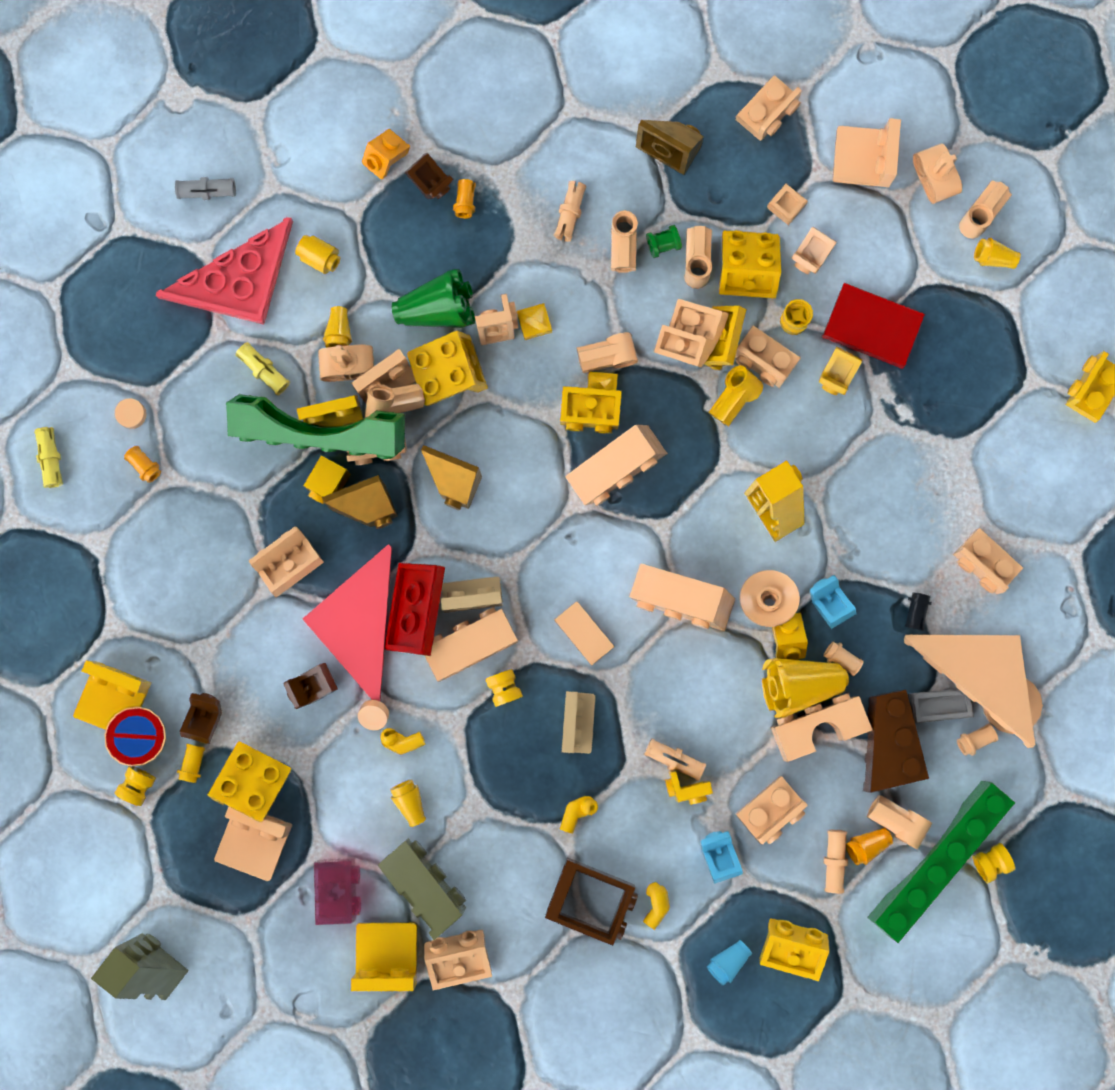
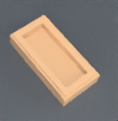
[554,601,614,666]

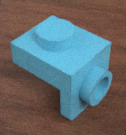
[810,575,857,629]
[701,831,743,884]

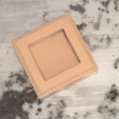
[767,184,808,226]

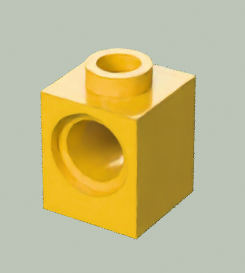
[303,455,351,504]

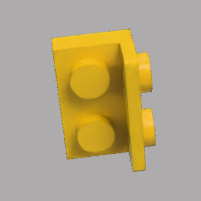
[704,305,746,370]
[1065,351,1115,423]
[560,386,622,434]
[296,395,363,427]
[760,918,830,981]

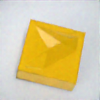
[517,303,552,340]
[588,371,618,390]

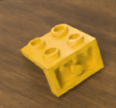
[719,230,781,298]
[407,330,488,406]
[73,660,152,730]
[207,741,291,822]
[351,922,417,991]

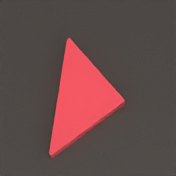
[155,217,293,325]
[302,544,393,702]

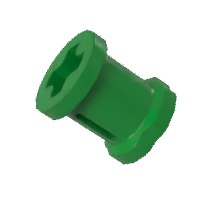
[646,225,682,258]

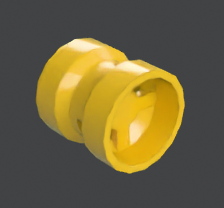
[780,299,813,335]
[485,669,523,707]
[114,766,156,806]
[972,843,1015,883]

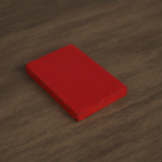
[822,283,925,369]
[384,563,445,656]

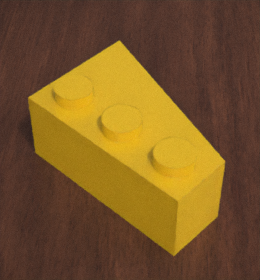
[744,460,804,542]

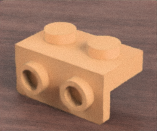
[249,526,324,598]

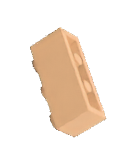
[424,607,519,682]

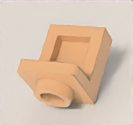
[792,227,837,275]

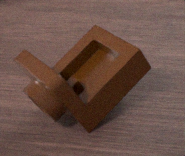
[404,153,454,199]
[283,663,338,709]
[180,693,222,744]

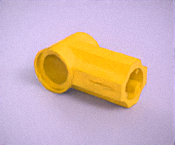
[709,365,763,427]

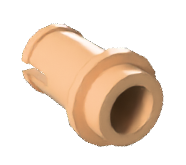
[823,641,864,676]
[957,723,998,756]

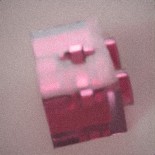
[314,858,361,925]

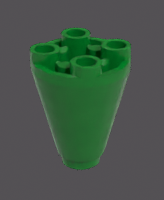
[392,269,476,328]

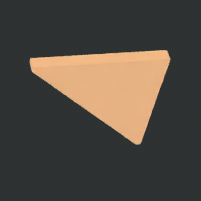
[904,635,1036,748]

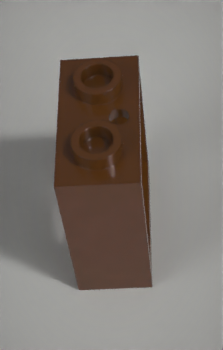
[545,857,638,946]

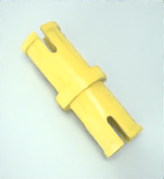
[235,342,290,395]
[34,427,63,488]

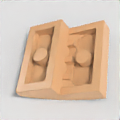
[654,299,729,367]

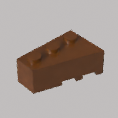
[863,689,929,793]

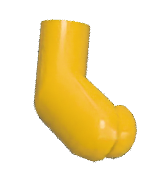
[380,728,426,755]
[559,796,598,834]
[643,882,670,930]

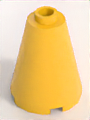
[762,658,849,718]

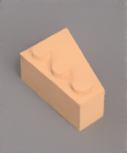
[565,425,668,506]
[629,563,736,632]

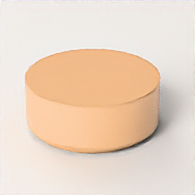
[115,398,146,429]
[358,700,389,730]

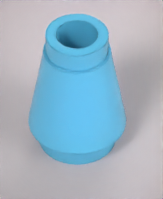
[707,940,752,985]

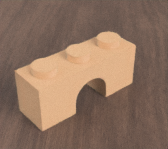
[771,693,872,762]

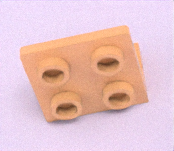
[832,118,901,187]
[214,807,293,881]

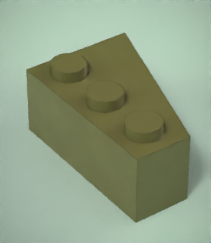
[378,838,466,940]
[91,933,189,1000]

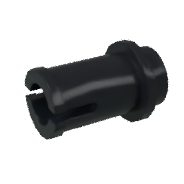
[904,592,932,631]

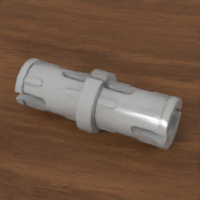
[175,177,236,200]

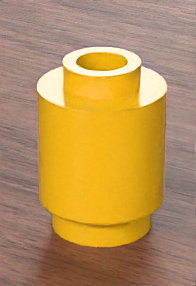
[295,235,341,274]

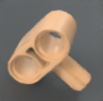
[913,143,962,204]
[318,344,374,382]

